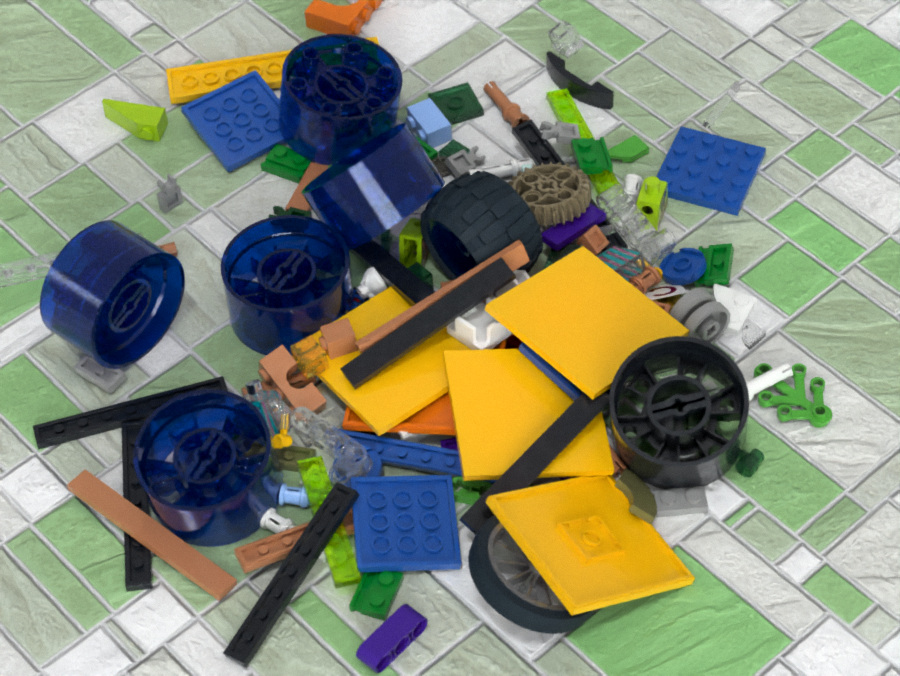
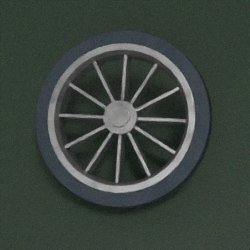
[468,515,596,634]

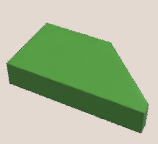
[608,135,649,163]

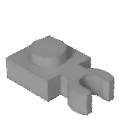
[539,121,581,145]
[445,146,486,178]
[157,174,183,214]

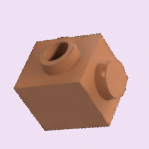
[318,318,358,360]

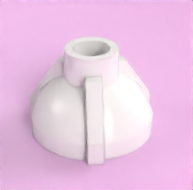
[356,267,387,300]

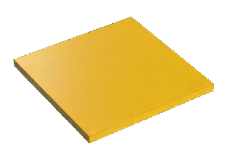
[485,246,690,400]
[292,286,471,436]
[443,349,614,481]
[485,475,695,615]

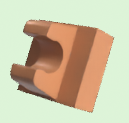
[577,224,609,255]

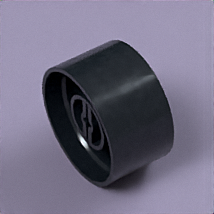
[609,336,749,490]

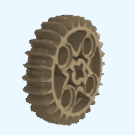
[508,161,591,227]

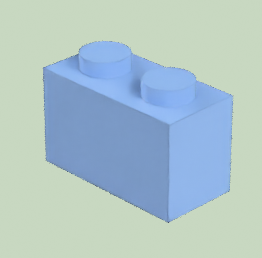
[406,98,452,148]

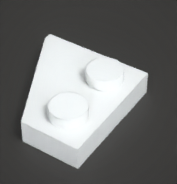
[713,283,757,337]

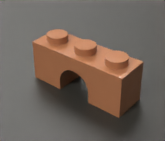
[258,344,327,425]

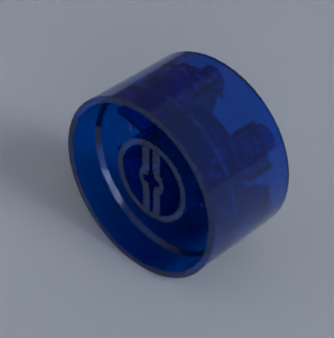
[278,34,403,165]
[301,122,445,252]
[221,215,355,358]
[40,220,185,369]
[133,389,283,547]

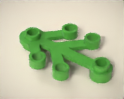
[753,363,832,427]

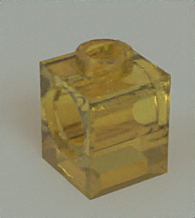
[290,335,329,380]

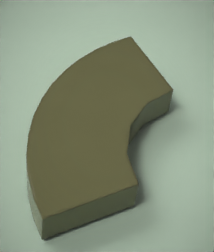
[615,468,657,524]

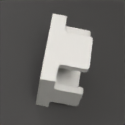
[447,295,513,350]

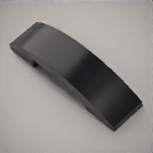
[546,51,614,109]

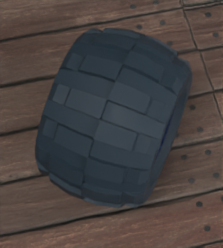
[420,171,543,295]

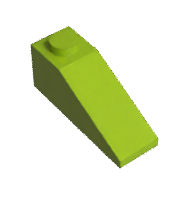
[102,99,168,142]

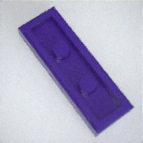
[541,203,606,251]

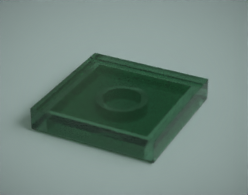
[428,82,484,125]

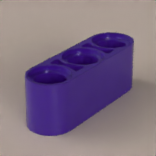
[356,604,428,673]

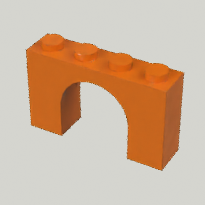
[305,0,383,41]

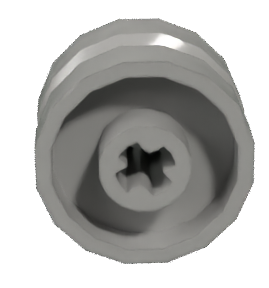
[670,288,730,344]

